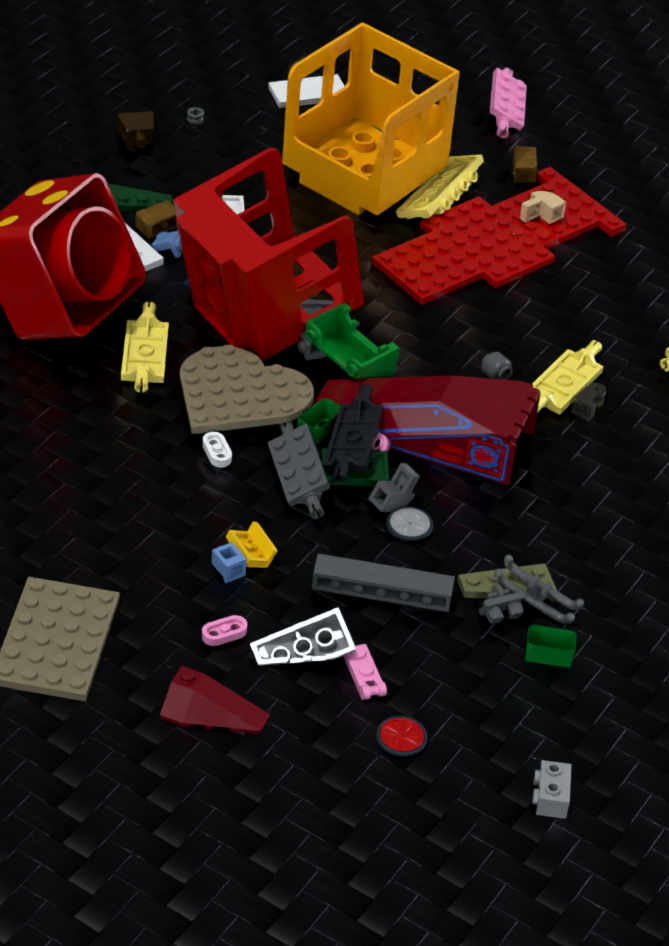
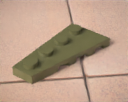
[457,563,557,602]

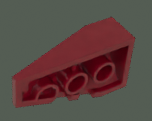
[160,666,270,734]

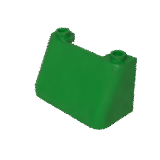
[305,302,400,379]

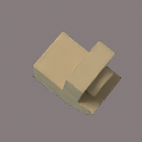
[520,191,566,224]

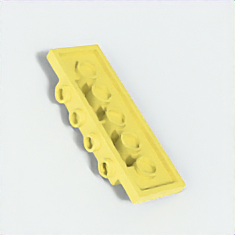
[396,155,484,219]

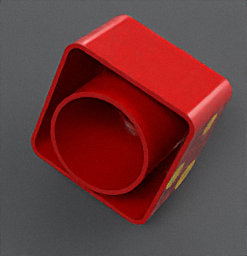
[0,173,146,341]

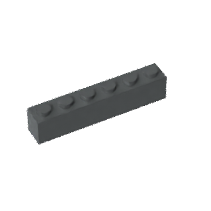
[312,554,455,612]

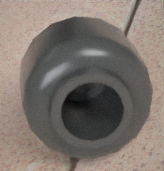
[481,352,512,380]

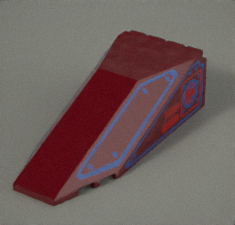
[313,376,541,485]

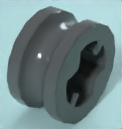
[187,107,204,125]

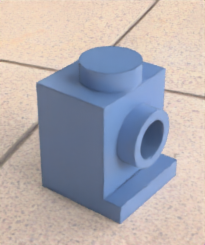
[212,542,247,583]

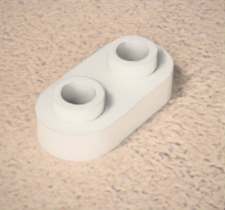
[203,432,232,468]

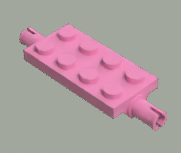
[490,68,527,138]

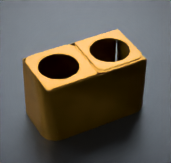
[513,146,537,183]

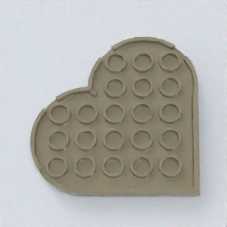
[180,345,314,434]

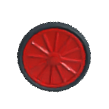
[376,716,428,757]

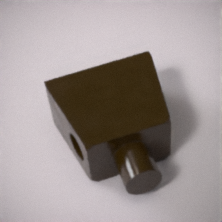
[117,111,154,149]

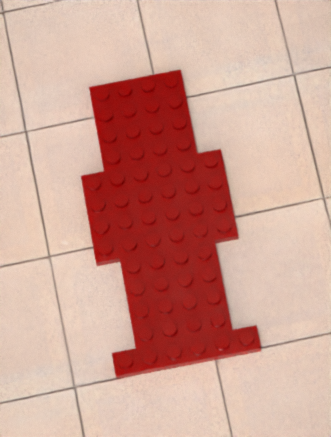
[371,167,627,305]

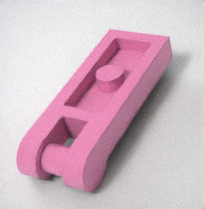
[343,644,387,700]

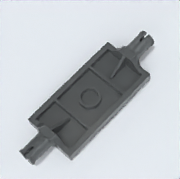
[268,421,331,519]

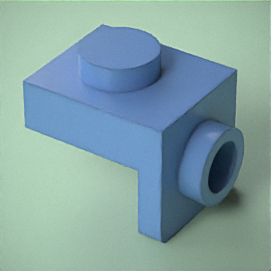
[151,231,183,258]

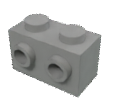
[532,760,571,819]

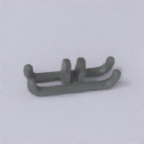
[494,555,584,624]

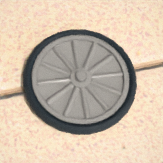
[386,507,434,541]

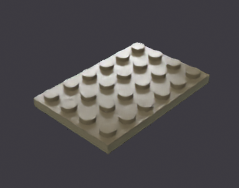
[0,577,120,702]

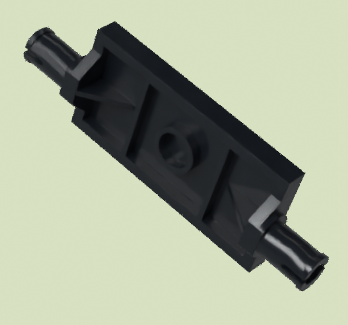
[323,383,384,484]

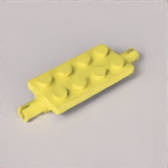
[121,302,169,392]
[532,340,603,414]

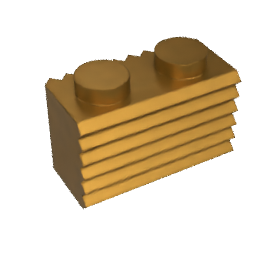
[135,200,177,238]

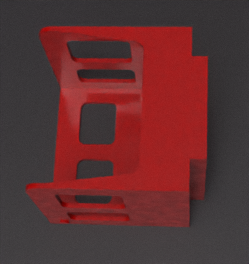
[173,148,364,362]

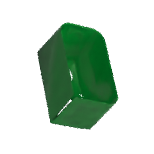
[298,399,340,445]
[525,625,577,668]

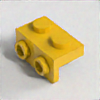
[226,522,277,568]

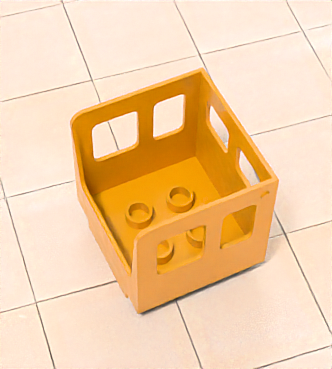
[282,22,460,216]

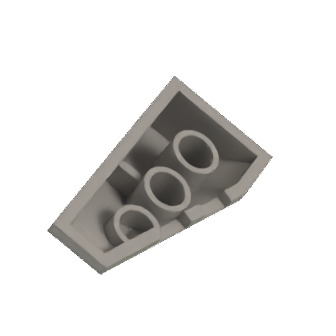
[250,608,356,666]

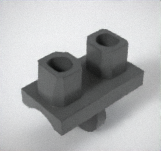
[479,584,525,624]

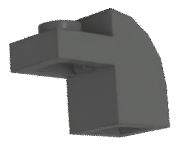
[369,463,420,512]

